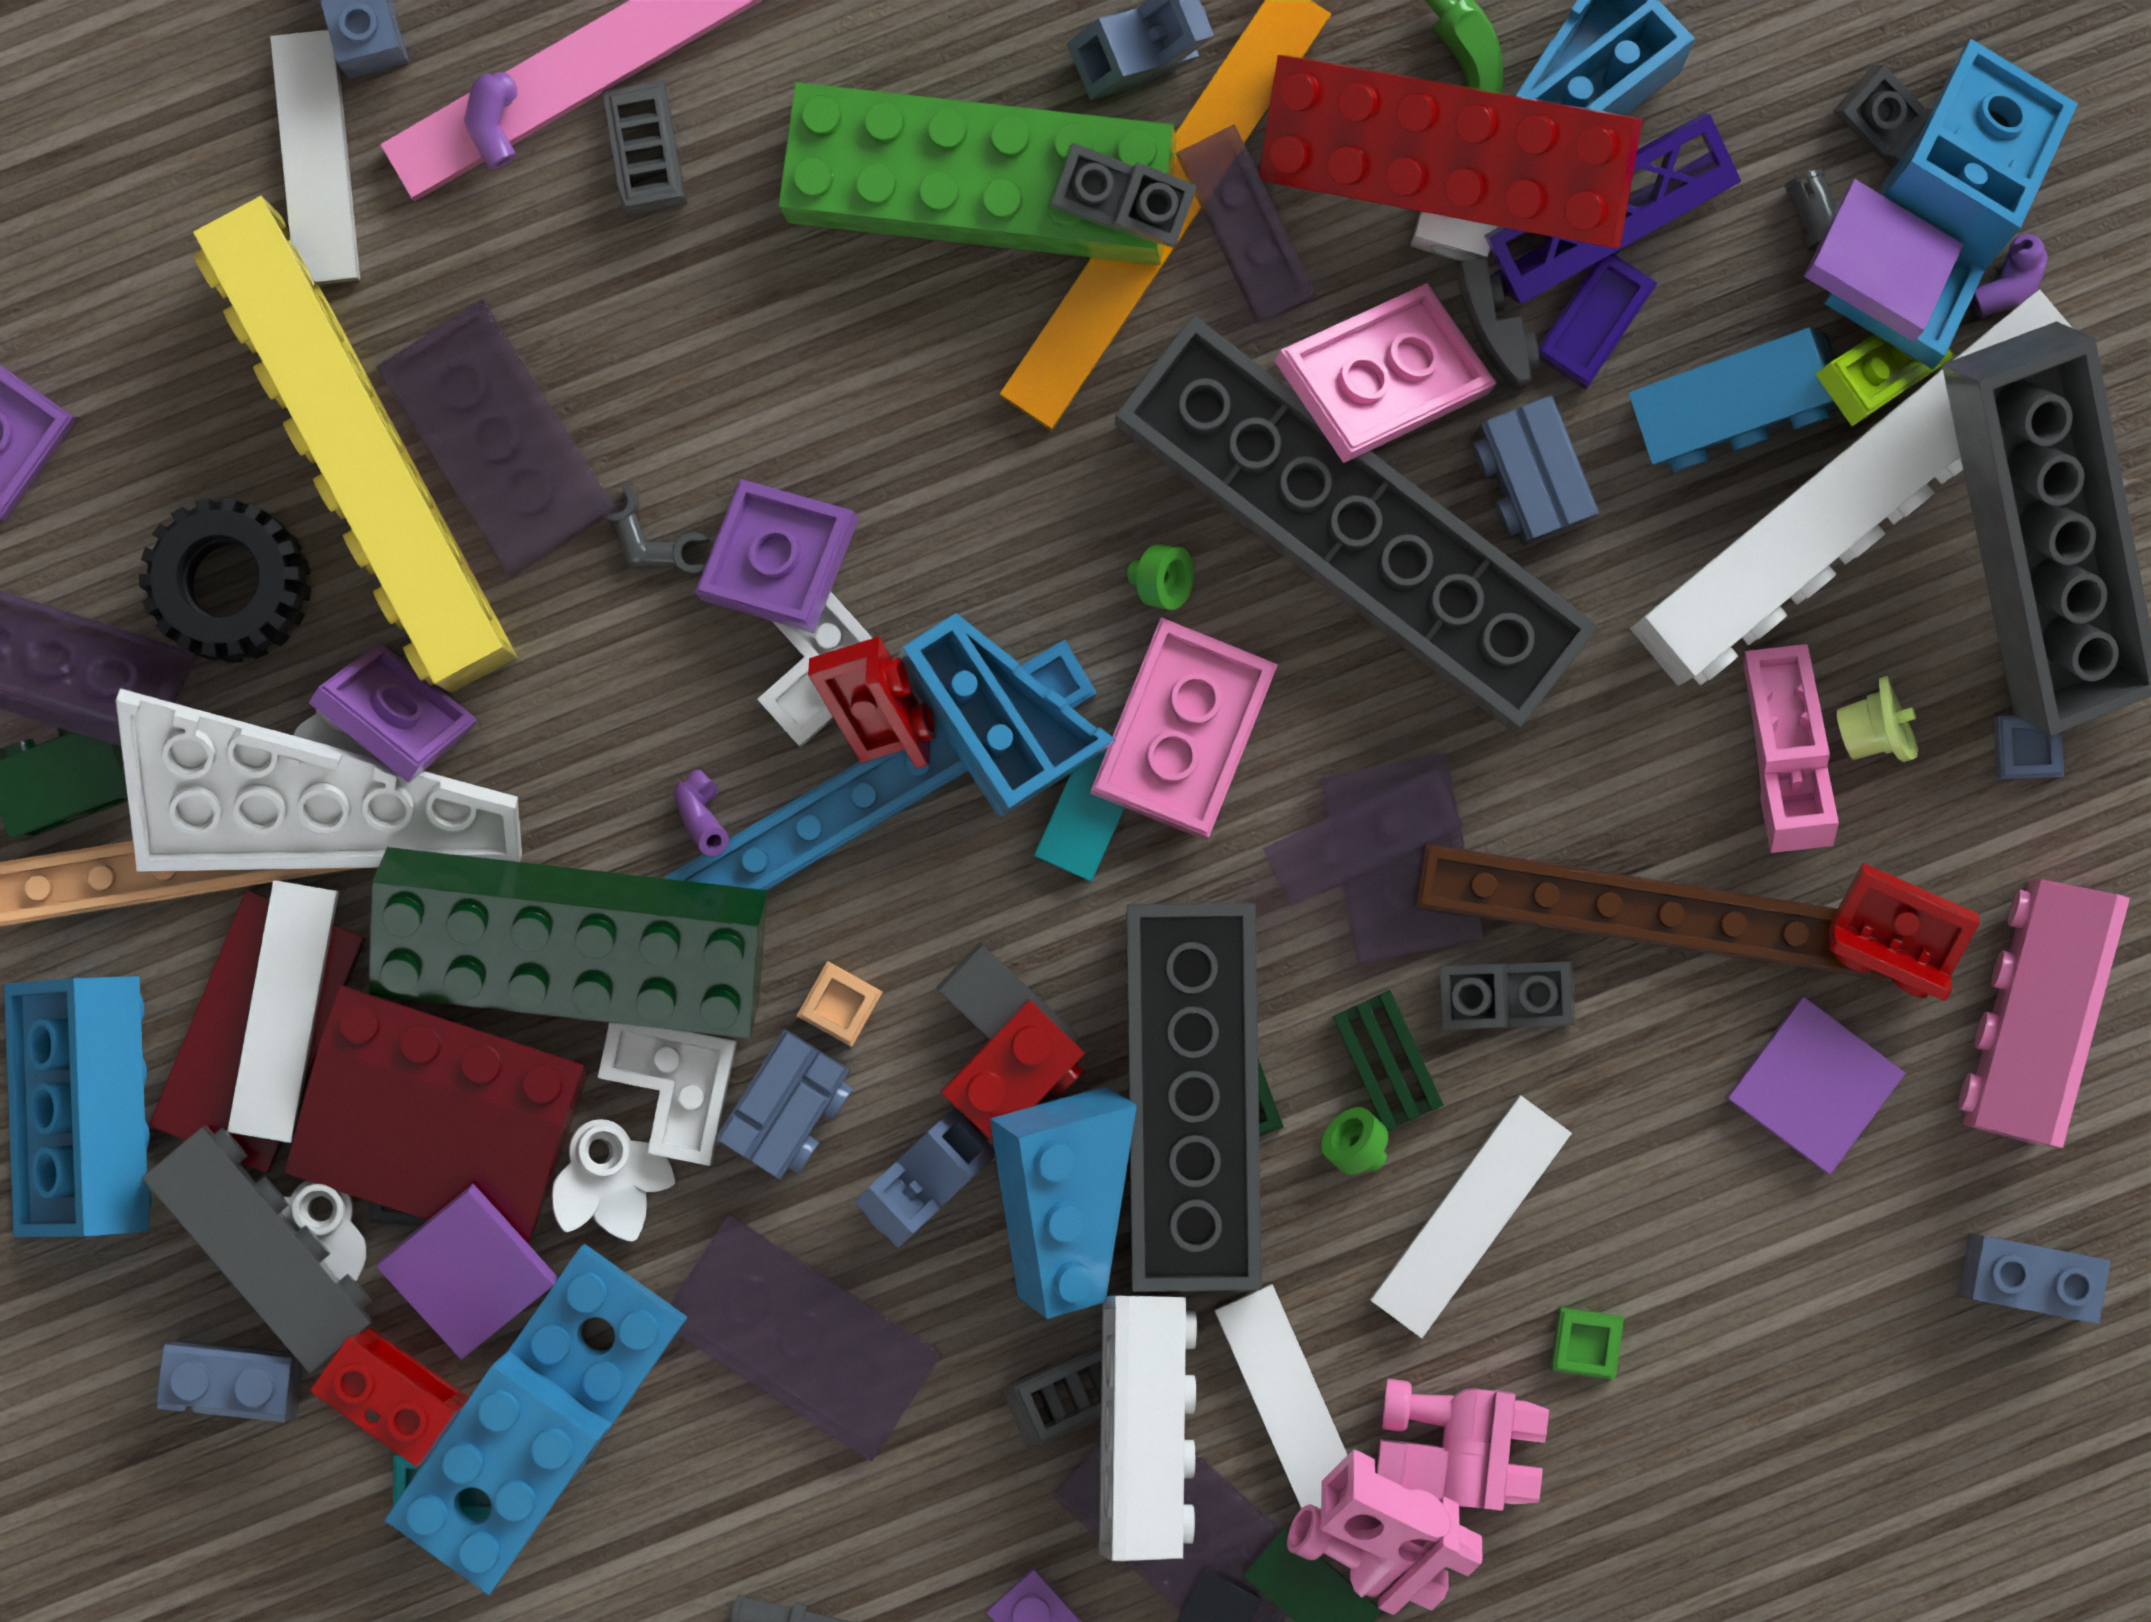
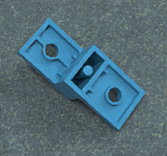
[1824,39,2078,370]
[384,1244,688,1595]

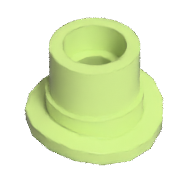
[1836,675,1918,762]

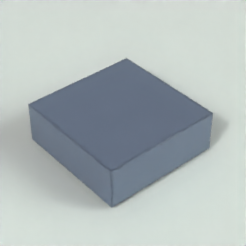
[1994,715,2064,780]

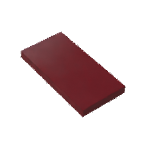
[149,890,366,1173]

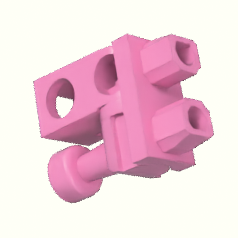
[1376,1378,1549,1511]
[1287,1449,1483,1615]

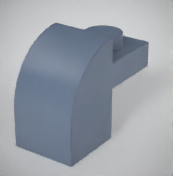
[1066,0,1214,101]
[854,1107,995,1248]

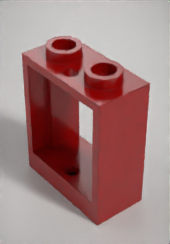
[310,1328,469,1467]

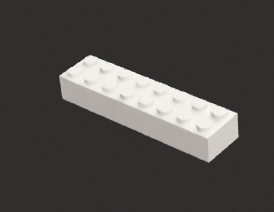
[1630,289,2072,686]

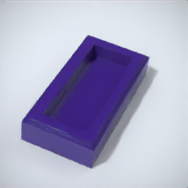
[1538,253,1657,390]

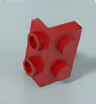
[808,636,937,769]
[1828,863,1980,1001]
[940,999,1085,1142]

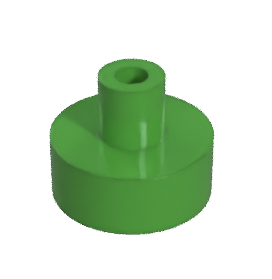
[1127,544,1194,610]
[1321,1107,1388,1175]

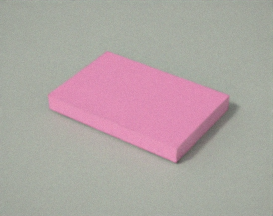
[1274,283,1497,463]
[1090,617,1278,841]

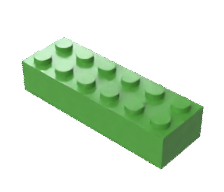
[779,82,1176,266]

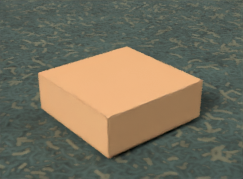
[797,961,883,1047]

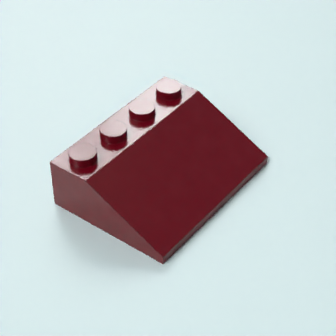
[284,985,589,1245]

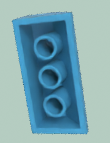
[4,976,152,1237]

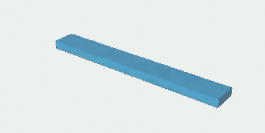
[664,639,1097,890]

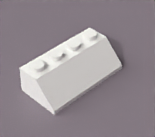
[1099,1296,1197,1561]

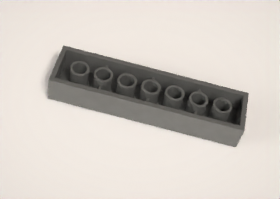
[1115,315,1599,733]

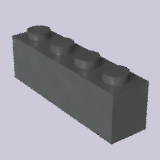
[142,1125,372,1374]

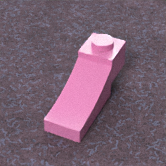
[1743,644,1839,853]

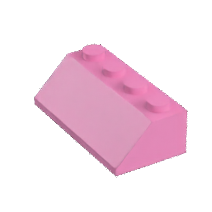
[1958,879,2130,1148]

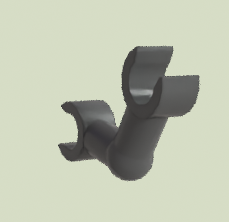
[595,482,711,576]

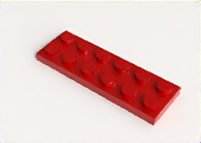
[1258,55,1643,248]

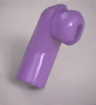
[464,72,517,170]
[1971,234,2048,319]
[673,770,729,857]

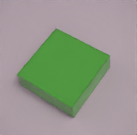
[1550,1307,1624,1380]

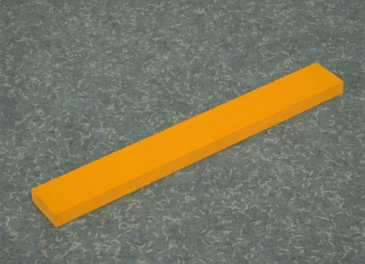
[1000,0,1331,431]

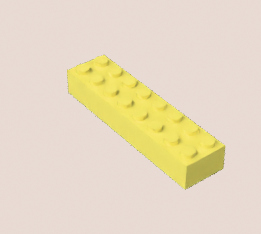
[193,196,518,693]

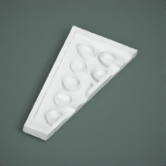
[116,689,522,872]

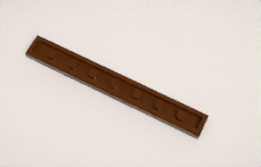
[1414,844,1894,982]

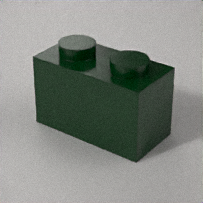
[0,716,128,841]

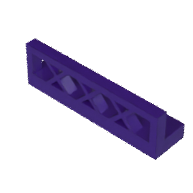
[1484,112,1741,304]

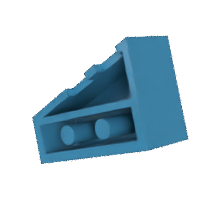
[1516,0,1695,115]
[1628,327,1839,473]
[897,613,1115,819]
[990,1086,1137,1319]

